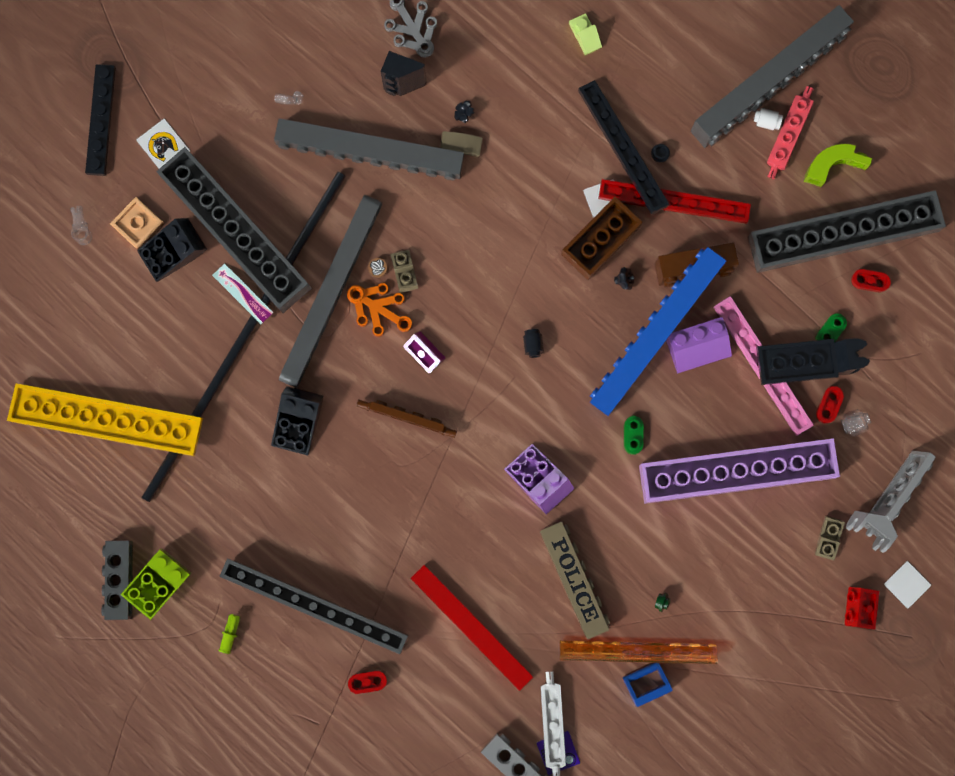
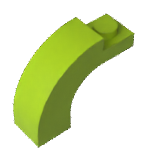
[803,144,872,187]

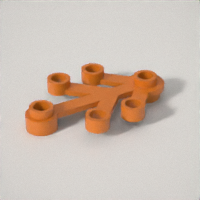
[347,283,412,337]

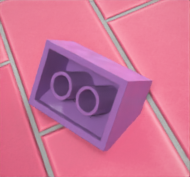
[666,317,732,374]

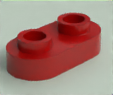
[851,269,891,293]
[816,386,844,424]
[348,671,387,694]

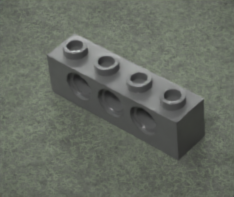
[101,541,133,620]

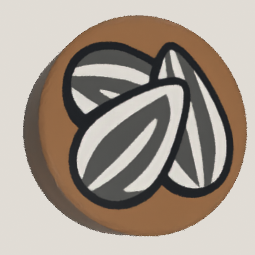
[368,258,387,278]

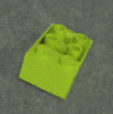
[120,548,191,620]

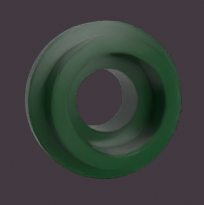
[655,593,670,612]

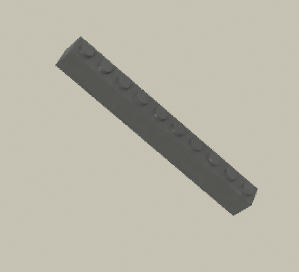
[274,118,464,180]
[219,558,409,654]

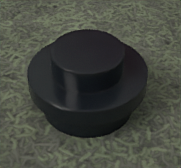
[651,144,670,163]

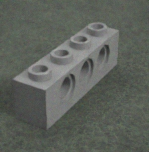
[481,733,547,776]

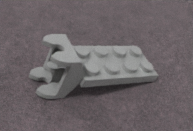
[846,451,936,553]

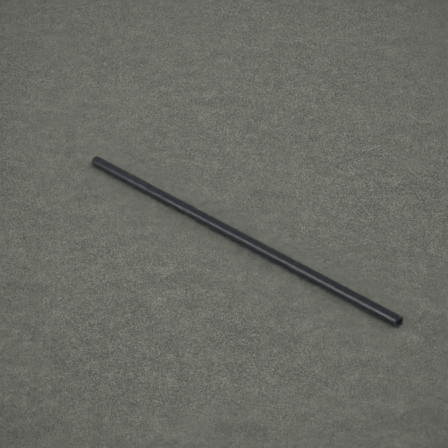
[141,172,346,502]

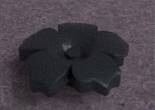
[454,100,475,123]

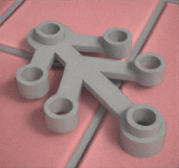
[384,0,437,58]

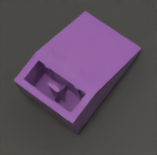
[504,444,575,514]

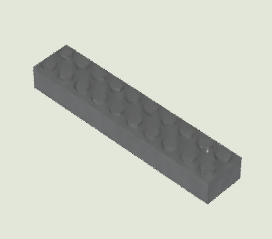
[690,5,854,148]
[156,147,312,313]
[748,190,946,273]

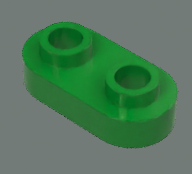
[815,313,847,343]
[623,416,644,455]

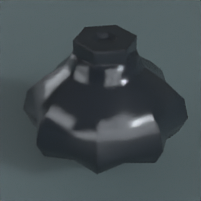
[614,267,635,290]

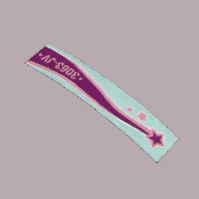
[212,264,273,324]

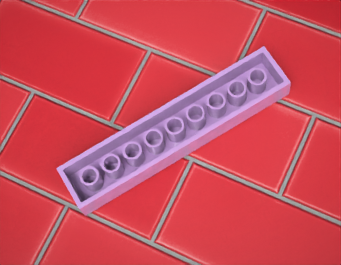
[639,438,840,504]

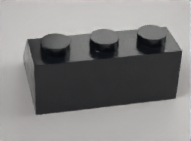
[381,51,426,96]

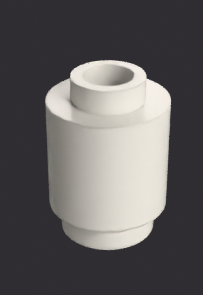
[754,108,783,130]

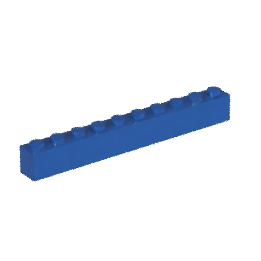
[590,247,726,416]

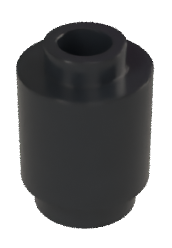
[523,329,544,358]

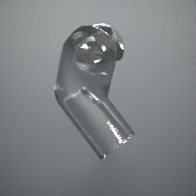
[275,91,303,105]

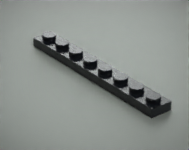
[578,80,669,215]

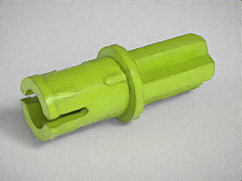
[218,614,240,654]

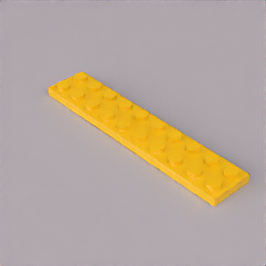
[7,383,203,456]

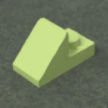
[569,13,602,55]

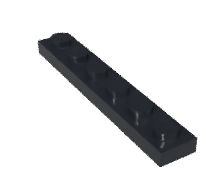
[85,64,116,176]

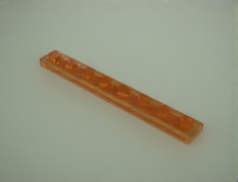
[559,640,718,664]

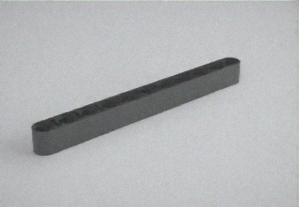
[279,195,383,388]

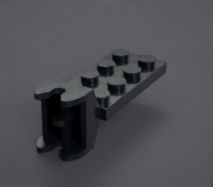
[756,338,870,385]

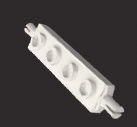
[541,671,566,776]

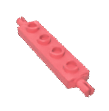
[767,86,814,179]

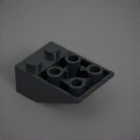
[137,218,207,282]
[271,386,324,456]

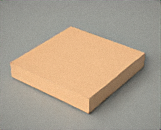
[110,197,164,250]

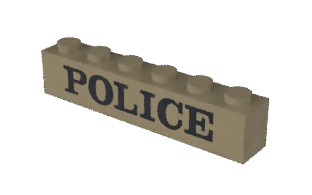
[540,522,611,640]

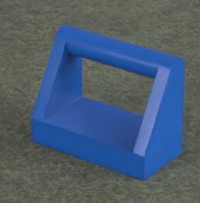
[622,661,673,707]

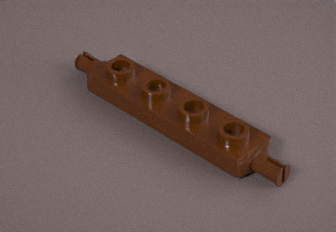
[356,399,457,438]

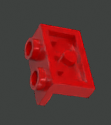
[845,587,880,630]

